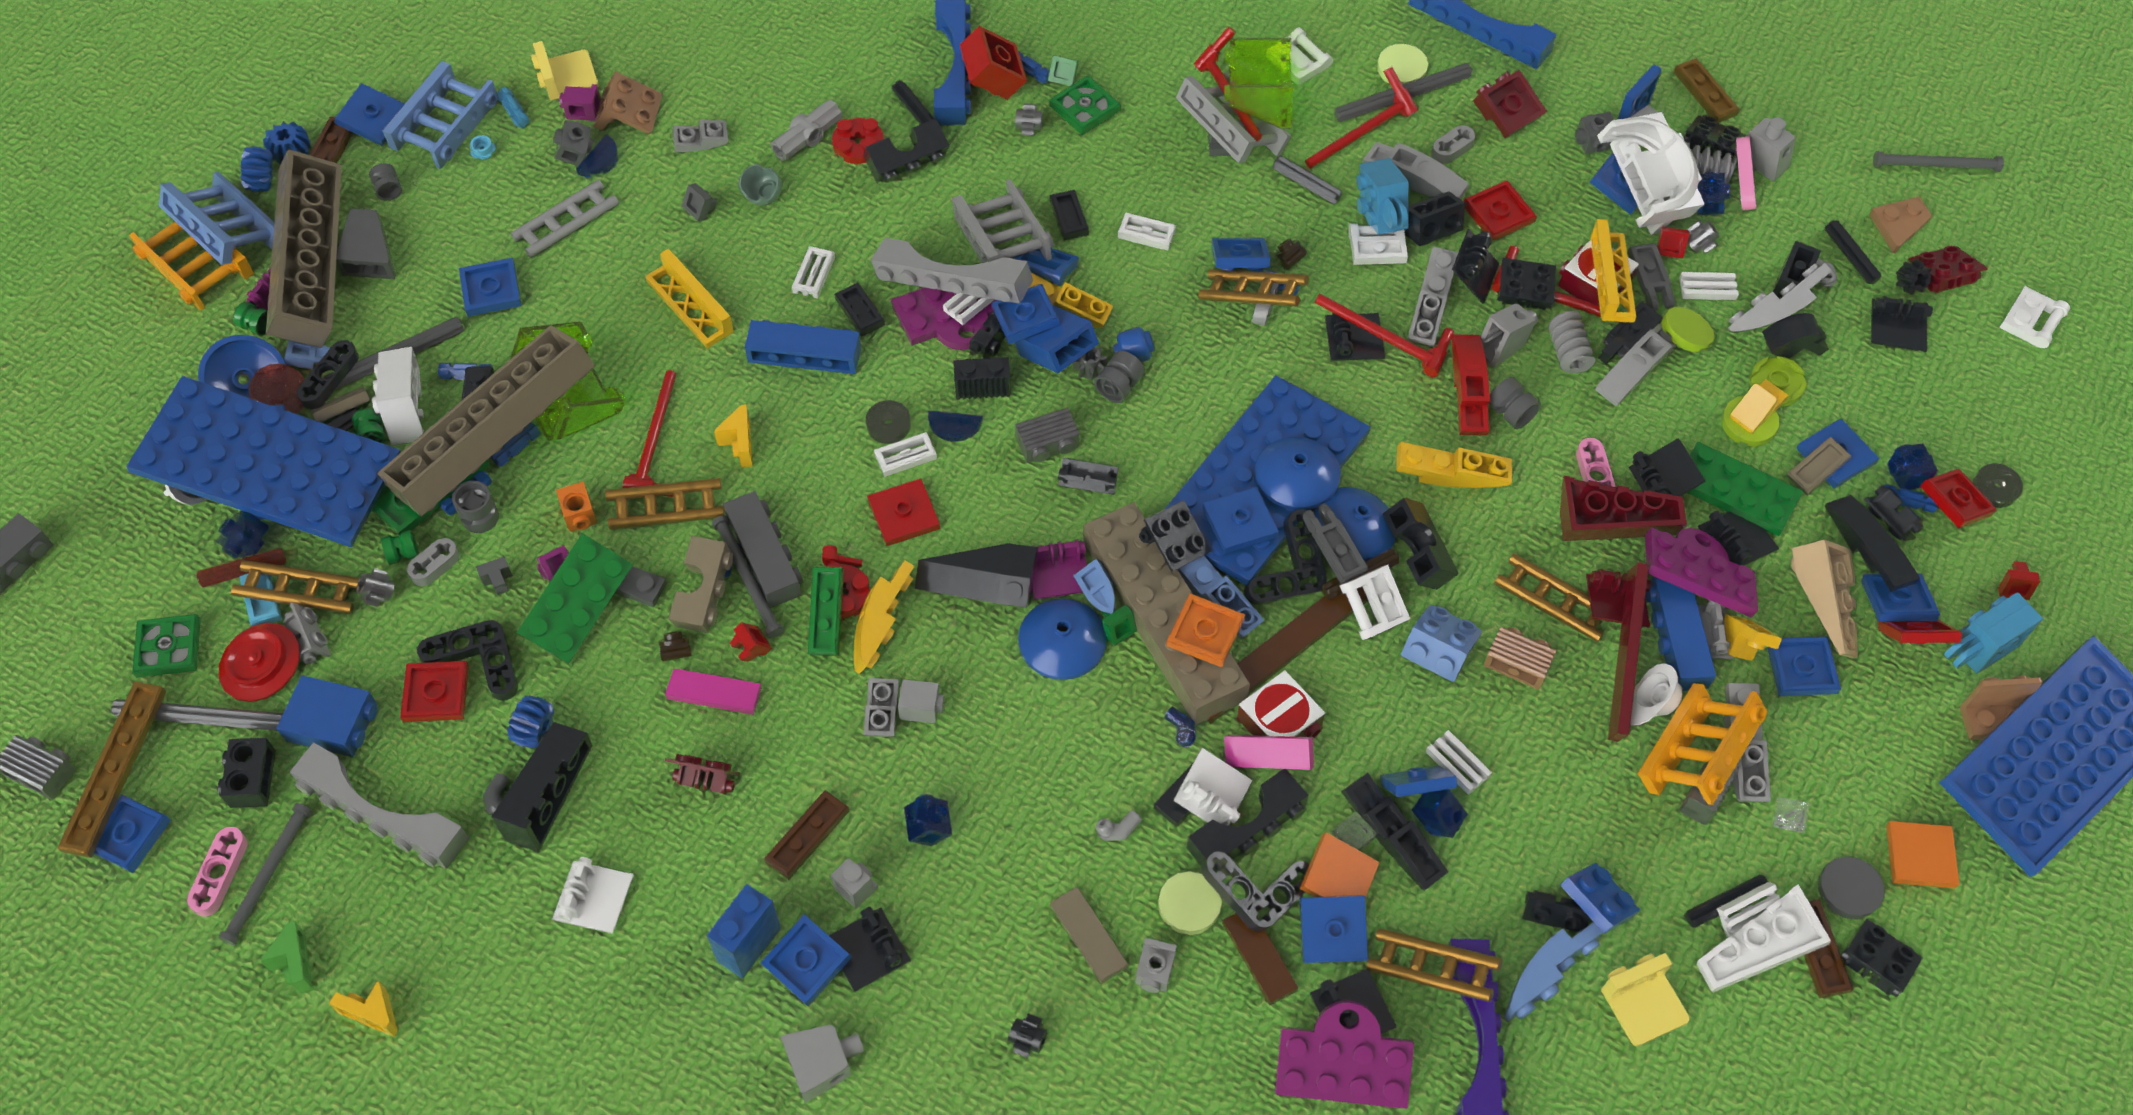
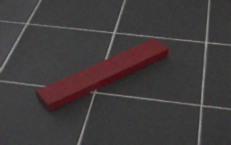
[1608,562,1649,742]

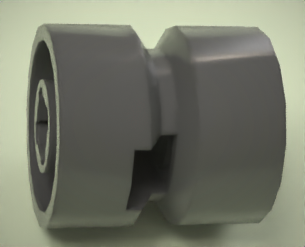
[1094,351,1145,403]
[1489,377,1541,429]
[452,481,499,533]

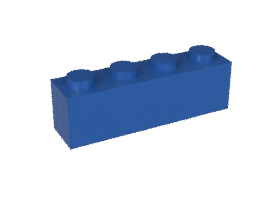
[745,320,861,374]
[1645,576,1716,691]

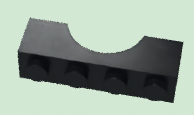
[1187,769,1309,872]

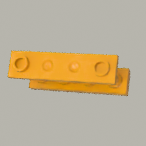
[129,222,254,311]
[1637,683,1768,805]

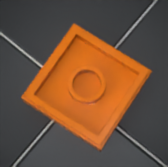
[1166,593,1245,667]
[1886,821,1960,889]
[1300,832,1379,898]

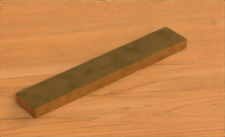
[58,681,167,858]

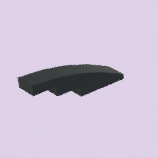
[1825,495,1920,592]
[1341,773,1448,890]

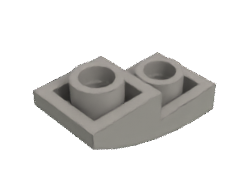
[672,120,728,152]
[864,678,899,737]

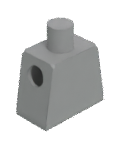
[1734,117,1795,182]
[1481,303,1538,368]
[781,1025,864,1103]

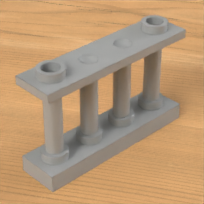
[1176,72,1291,163]
[952,179,1054,263]

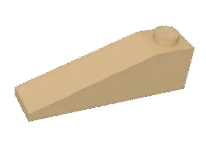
[1791,540,1858,658]

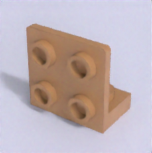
[594,72,662,134]
[1959,675,2043,740]

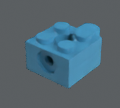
[1357,158,1408,235]
[1944,592,2043,674]

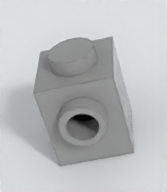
[898,680,944,723]

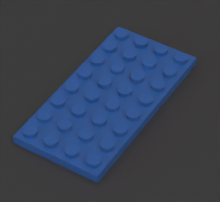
[1164,375,1371,585]
[126,376,400,548]
[1939,635,2133,877]

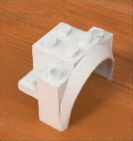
[1597,112,1704,235]

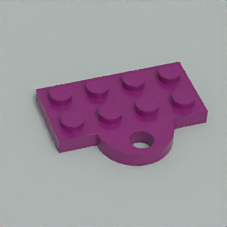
[891,287,997,350]
[1645,527,1758,618]
[1275,1000,1414,1109]

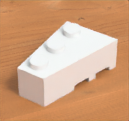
[372,347,424,446]

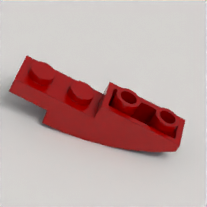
[1452,334,1490,436]

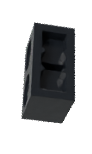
[1404,191,1465,246]
[218,737,276,808]

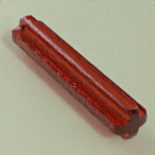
[196,548,287,587]

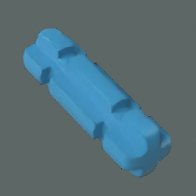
[497,87,530,128]

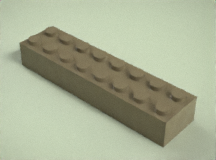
[266,149,342,348]
[377,325,595,516]
[1083,502,1250,725]

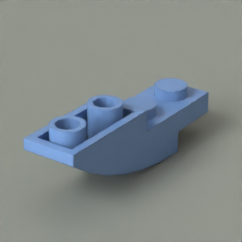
[1177,556,1264,639]
[1504,923,1603,1022]

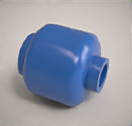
[1113,327,1155,362]

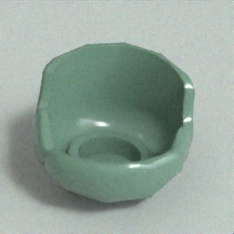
[739,164,782,206]

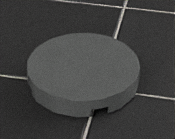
[1818,856,1884,920]

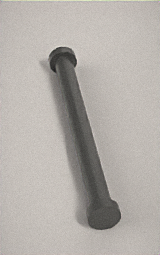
[1873,151,2004,172]
[712,515,784,638]
[218,803,312,946]

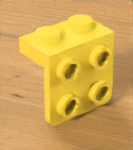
[531,41,599,101]
[1601,953,1689,1046]

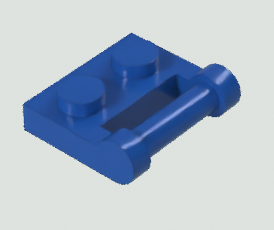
[1012,248,1079,286]

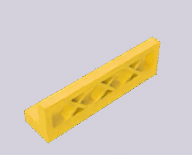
[1590,219,1636,322]
[645,248,734,349]

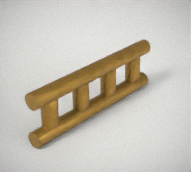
[1198,269,1309,307]
[605,478,725,530]
[1494,553,1604,642]
[231,560,360,614]
[1366,928,1503,1002]

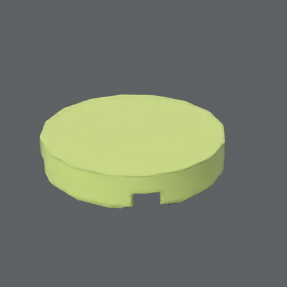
[1377,44,1428,85]
[1158,871,1222,935]

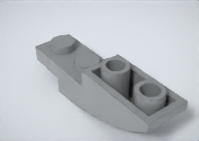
[1363,142,1469,199]
[1407,247,1458,347]
[1727,263,1832,333]
[1595,323,1677,407]
[1723,683,1771,802]

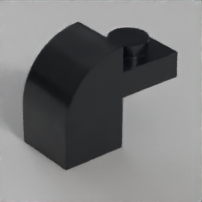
[1762,313,1829,359]

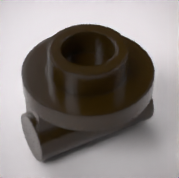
[1276,238,1307,270]
[659,631,692,661]

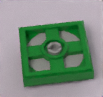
[1049,75,1121,135]
[132,614,201,678]

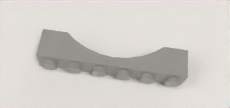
[871,238,1033,304]
[290,743,469,869]

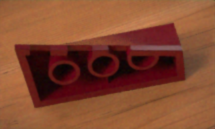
[1560,476,1687,541]

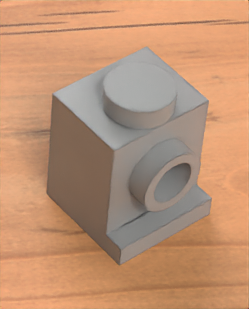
[831,858,878,909]
[1135,937,1177,993]

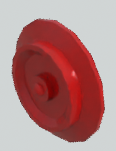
[219,623,300,702]

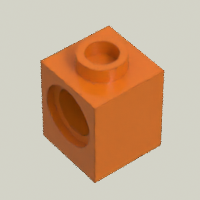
[556,481,598,532]

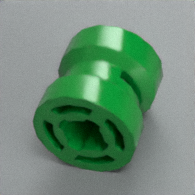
[233,301,268,336]
[352,409,386,443]
[381,530,419,565]

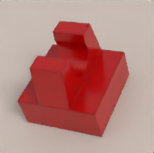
[1657,226,1689,259]
[1998,561,2040,600]
[730,622,772,662]

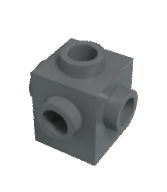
[1575,112,1614,154]
[553,120,593,166]

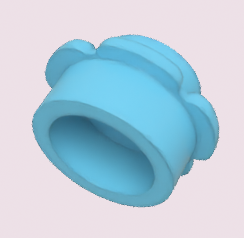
[470,135,496,160]

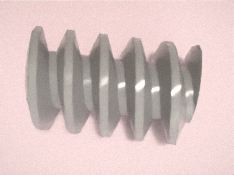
[1686,142,1737,187]
[1548,311,1596,373]

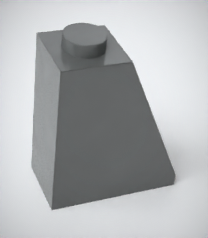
[336,209,396,279]

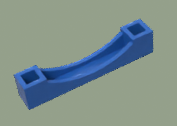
[934,0,971,125]
[1409,0,1557,70]

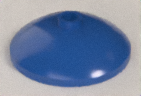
[198,335,288,405]
[1255,437,1341,510]
[1314,487,1396,562]
[1018,599,1107,680]

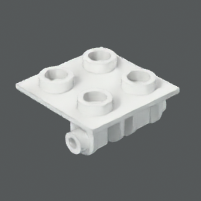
[1173,748,1252,826]
[552,857,634,934]

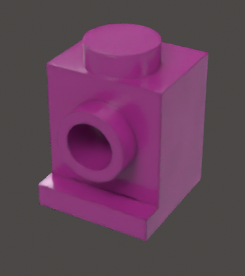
[559,84,601,121]
[537,545,569,583]

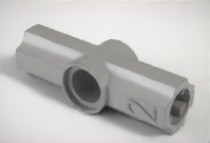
[771,99,843,161]

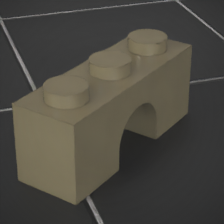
[668,536,733,634]

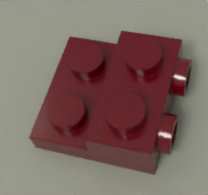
[1473,70,1547,138]

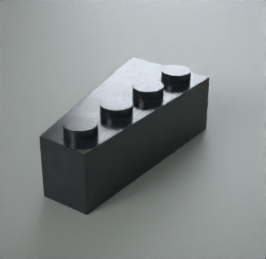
[491,722,593,853]

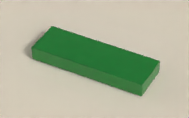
[808,567,844,656]

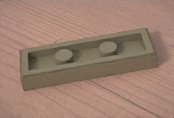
[1050,887,1128,984]

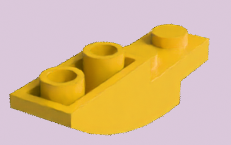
[1029,273,1113,328]
[1396,442,1512,488]
[853,560,914,674]

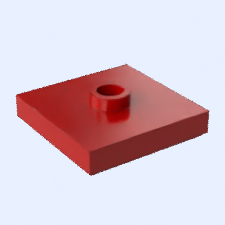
[1463,180,1537,241]
[1920,468,1997,529]
[867,478,940,547]
[1878,619,1962,644]
[400,661,469,722]

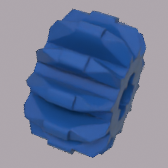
[263,121,311,165]
[241,146,273,192]
[507,695,554,749]

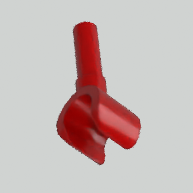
[822,545,863,567]

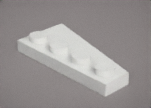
[1697,885,1831,993]

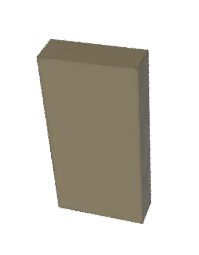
[311,386,370,422]
[1787,436,1851,496]

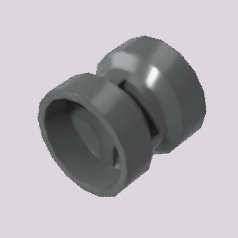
[369,163,402,201]

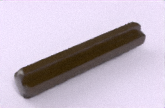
[1321,548,1399,599]

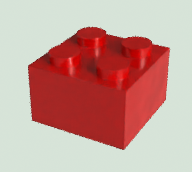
[960,26,1027,100]

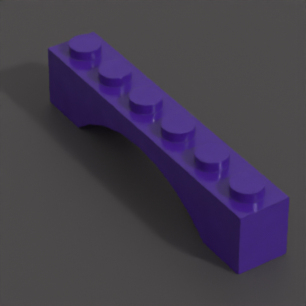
[1448,939,1509,1115]

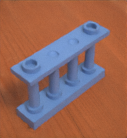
[383,61,498,169]
[159,172,274,265]

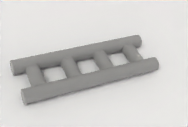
[510,180,619,258]

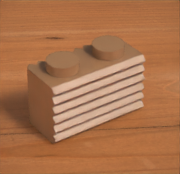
[1484,626,1557,689]

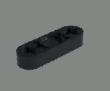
[297,340,359,409]

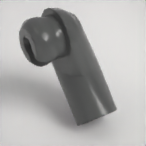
[483,773,510,815]

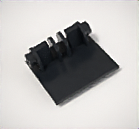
[1683,115,1746,161]
[1452,229,1499,304]
[1497,258,1556,310]
[1871,296,1933,352]
[1325,305,1385,361]
[1629,438,1706,496]
[1139,500,1211,572]
[1698,510,1779,565]
[829,907,911,992]
[1841,919,1922,997]
[1310,969,1397,1034]

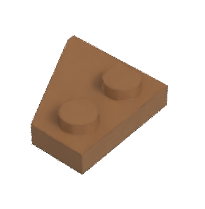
[1869,196,1932,253]

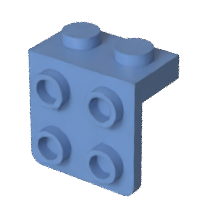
[1400,605,1482,682]

